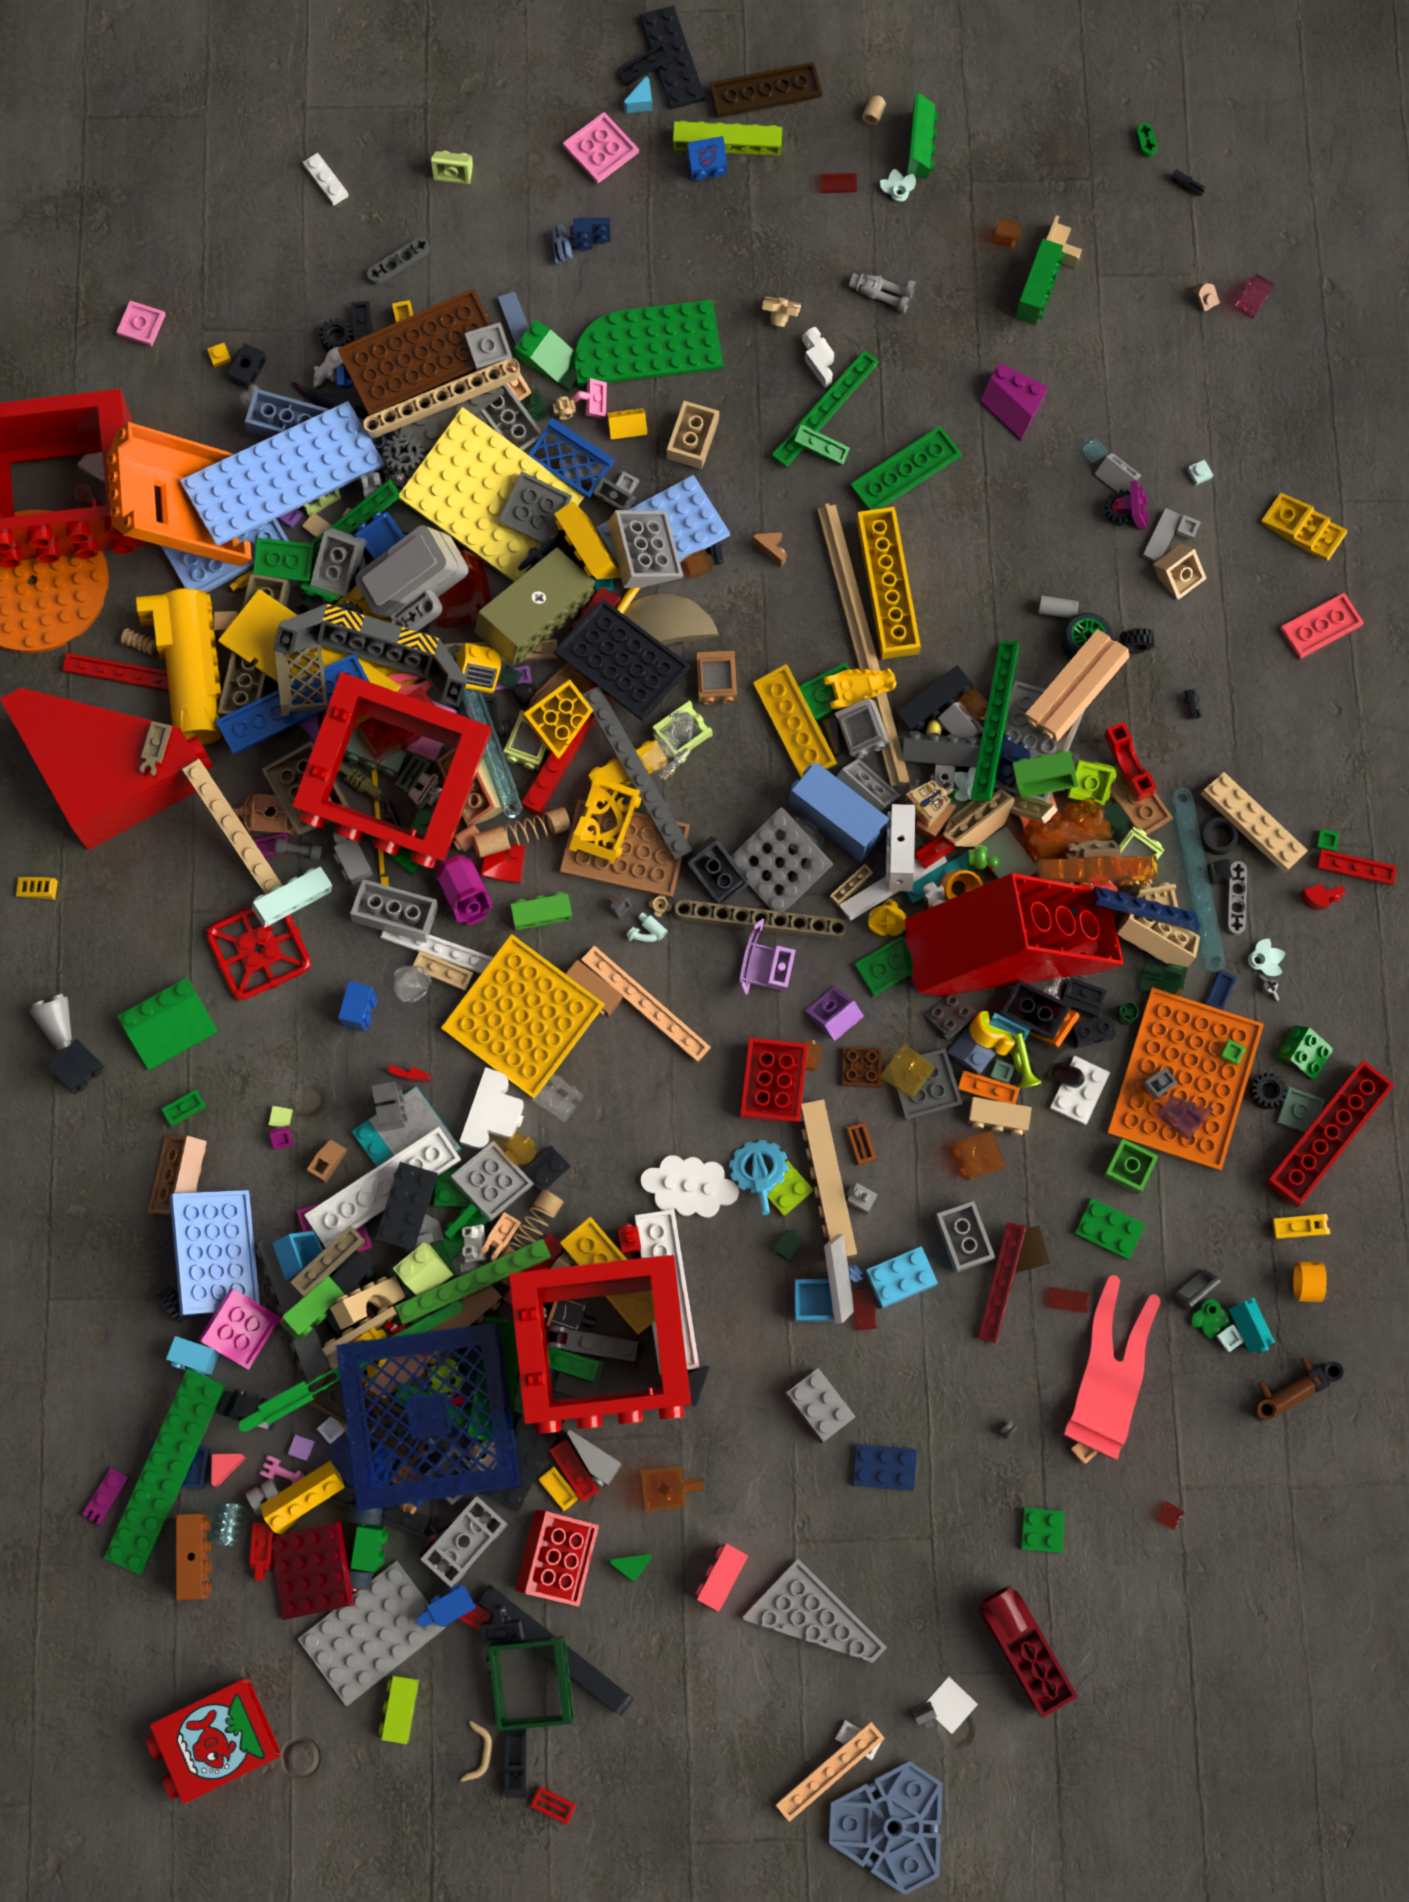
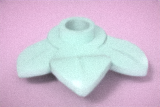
[880,169,916,202]
[954,767,976,801]
[1248,939,1285,976]

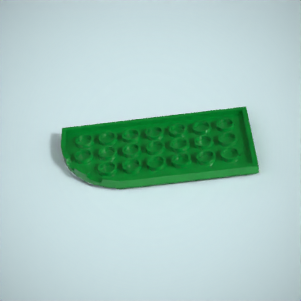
[575,300,723,387]

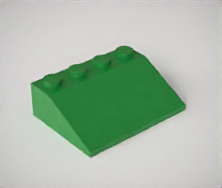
[117,978,218,1071]

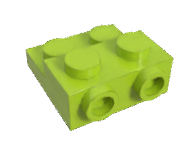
[1067,759,1116,806]

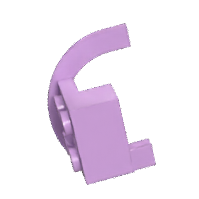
[739,919,796,997]

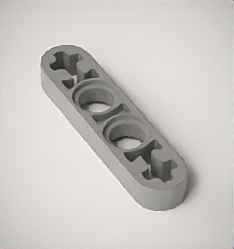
[1226,861,1247,936]

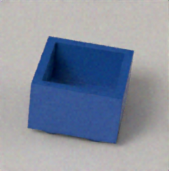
[338,981,378,1032]

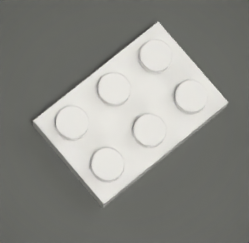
[1050,1056,1110,1126]

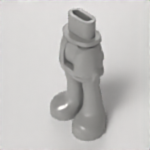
[849,273,916,314]

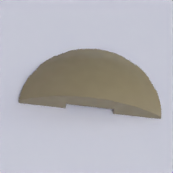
[623,594,719,645]

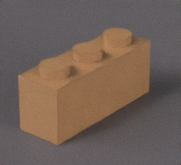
[566,960,623,1017]

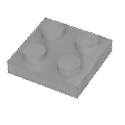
[465,322,512,370]

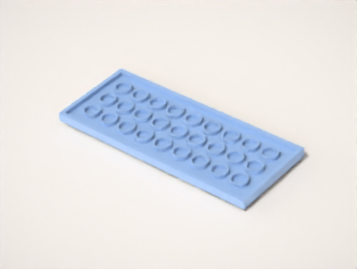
[180,401,385,546]

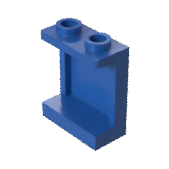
[354,511,405,560]

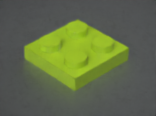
[767,1161,814,1217]

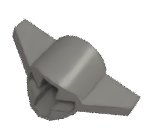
[1258,974,1279,1002]

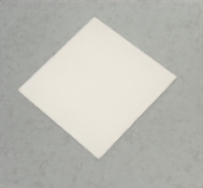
[926,1677,978,1734]

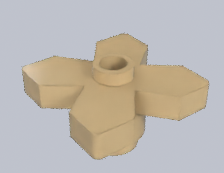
[761,296,801,326]

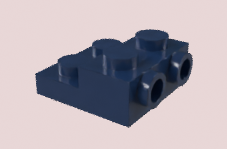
[570,217,611,251]
[995,734,1031,787]

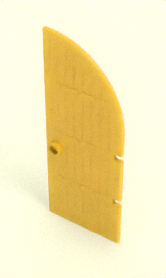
[218,589,401,711]

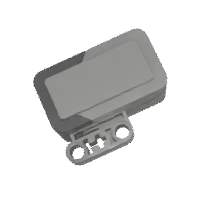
[356,526,468,631]

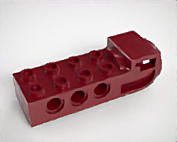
[978,1586,1078,1718]

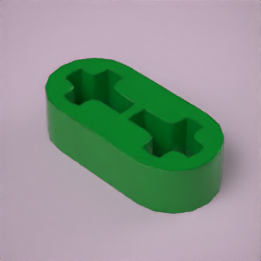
[1136,123,1157,158]

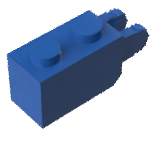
[417,1584,477,1627]

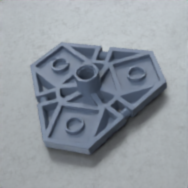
[829,1761,942,1895]

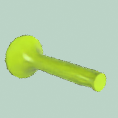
[1009,1033,1042,1088]

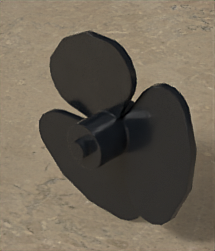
[518,538,559,575]

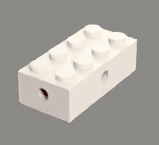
[886,804,915,891]

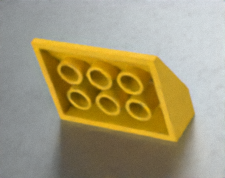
[554,501,621,579]

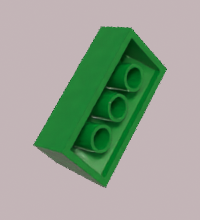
[907,93,938,178]

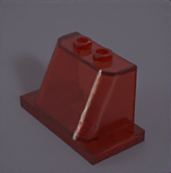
[436,550,492,628]

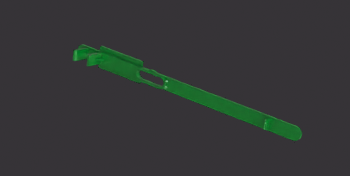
[239,1301,463,1432]

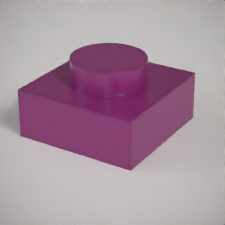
[269,1125,294,1150]

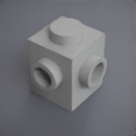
[930,764,955,793]

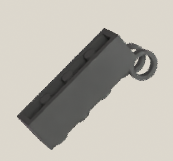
[545,1326,639,1364]

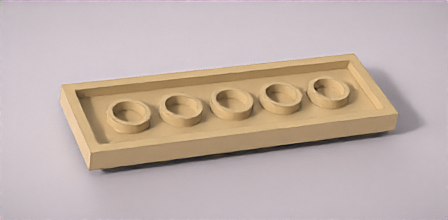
[1201,772,1308,873]

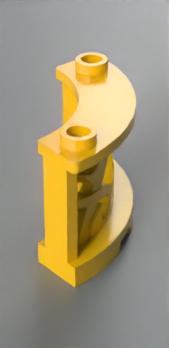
[569,774,642,864]

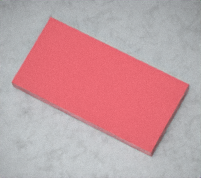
[1280,593,1364,659]

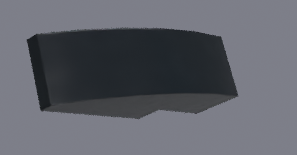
[505,1728,527,1798]

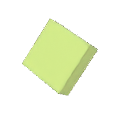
[269,1106,293,1128]

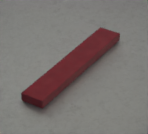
[977,1222,1027,1344]

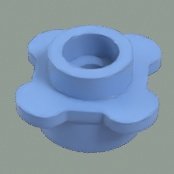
[848,1264,864,1283]

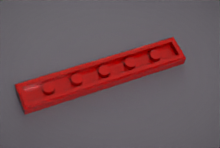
[62,652,169,692]

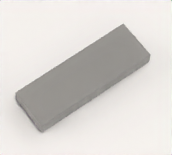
[1142,508,1183,563]

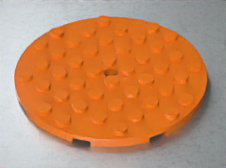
[0,510,109,653]

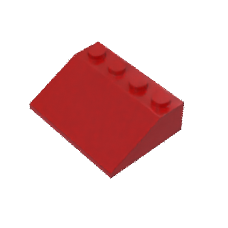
[740,1037,808,1122]
[515,1509,599,1607]

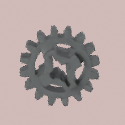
[383,434,424,474]

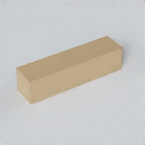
[829,864,873,907]

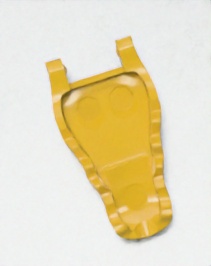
[823,668,896,709]

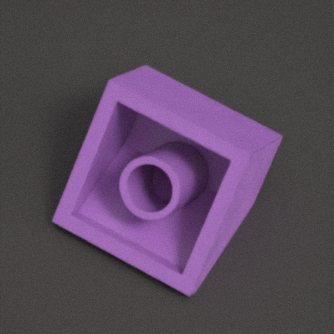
[805,986,864,1041]

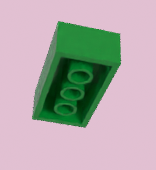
[1015,239,1065,325]

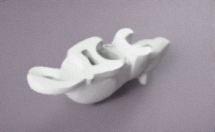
[313,347,345,387]

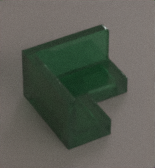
[1139,963,1188,996]

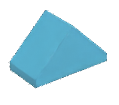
[624,77,652,113]

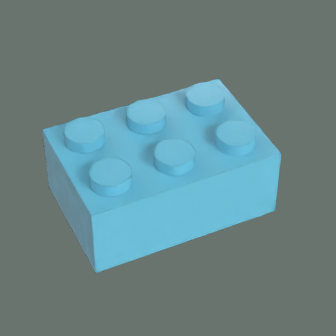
[865,1246,938,1309]

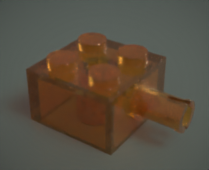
[641,1466,705,1513]

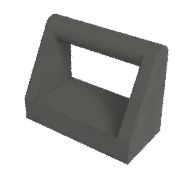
[1173,1269,1221,1310]

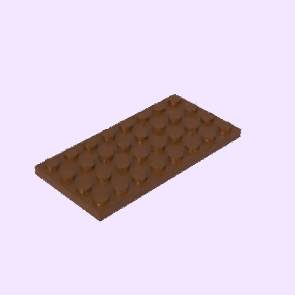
[337,288,491,416]

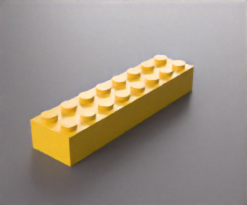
[856,507,921,660]

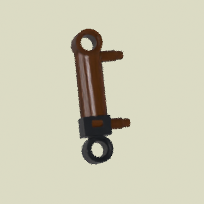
[1253,1357,1344,1421]

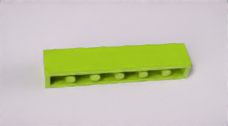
[673,121,782,156]

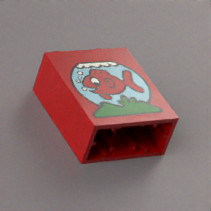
[146,1678,282,1804]

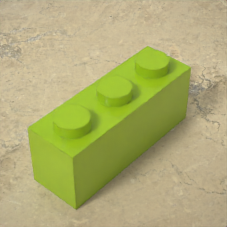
[379,1676,419,1744]

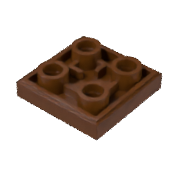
[841,1047,881,1088]

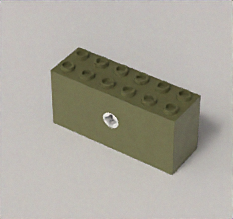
[474,548,595,666]

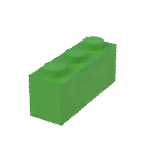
[511,892,573,931]

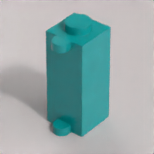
[1229,1298,1275,1354]

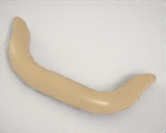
[461,1721,492,1782]

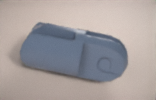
[552,224,573,264]

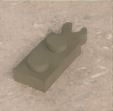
[140,721,172,776]

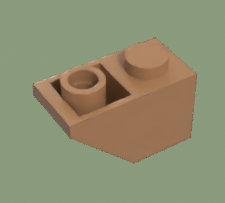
[307,1139,347,1183]

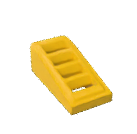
[16,877,58,900]

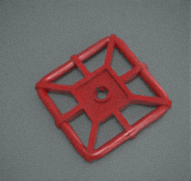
[205,907,312,1001]

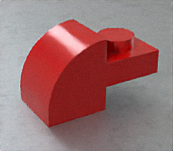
[1300,884,1346,911]

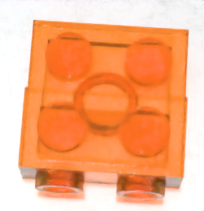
[953,1130,1006,1181]

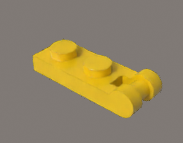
[1272,1214,1330,1239]

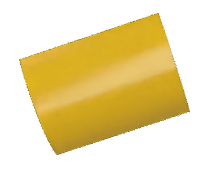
[607,408,648,439]

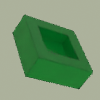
[1316,829,1339,852]

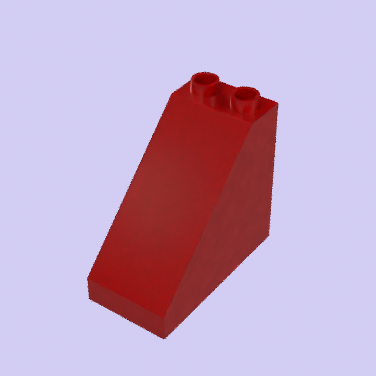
[0,688,214,850]
[904,873,1124,996]

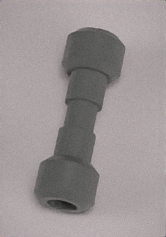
[274,838,322,860]

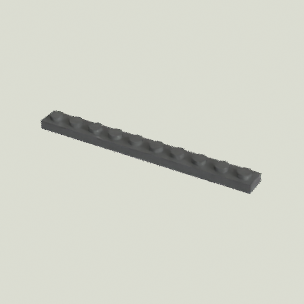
[582,687,692,861]

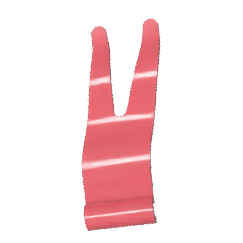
[1063,1275,1160,1461]

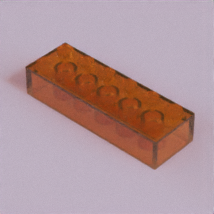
[1036,856,1158,887]

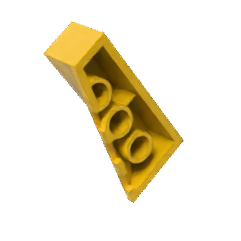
[260,1461,345,1535]

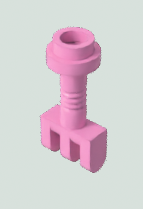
[259,1455,306,1485]

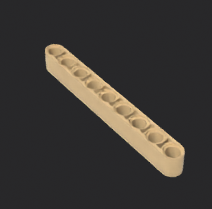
[363,358,521,438]

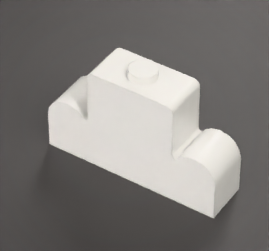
[460,1067,524,1150]

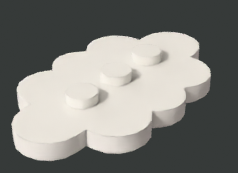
[641,1155,739,1218]

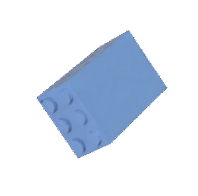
[789,762,889,863]

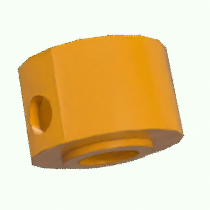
[940,869,983,901]
[1293,1261,1327,1302]

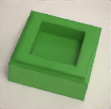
[1220,1039,1246,1066]

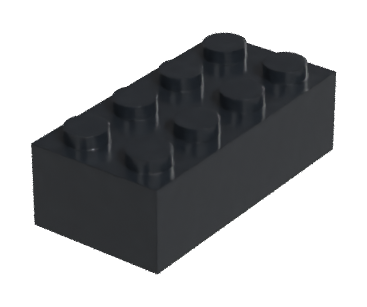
[375,1162,438,1251]

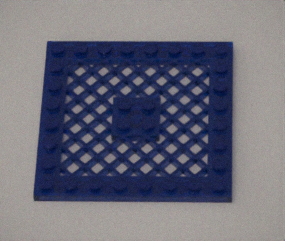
[336,1322,521,1512]

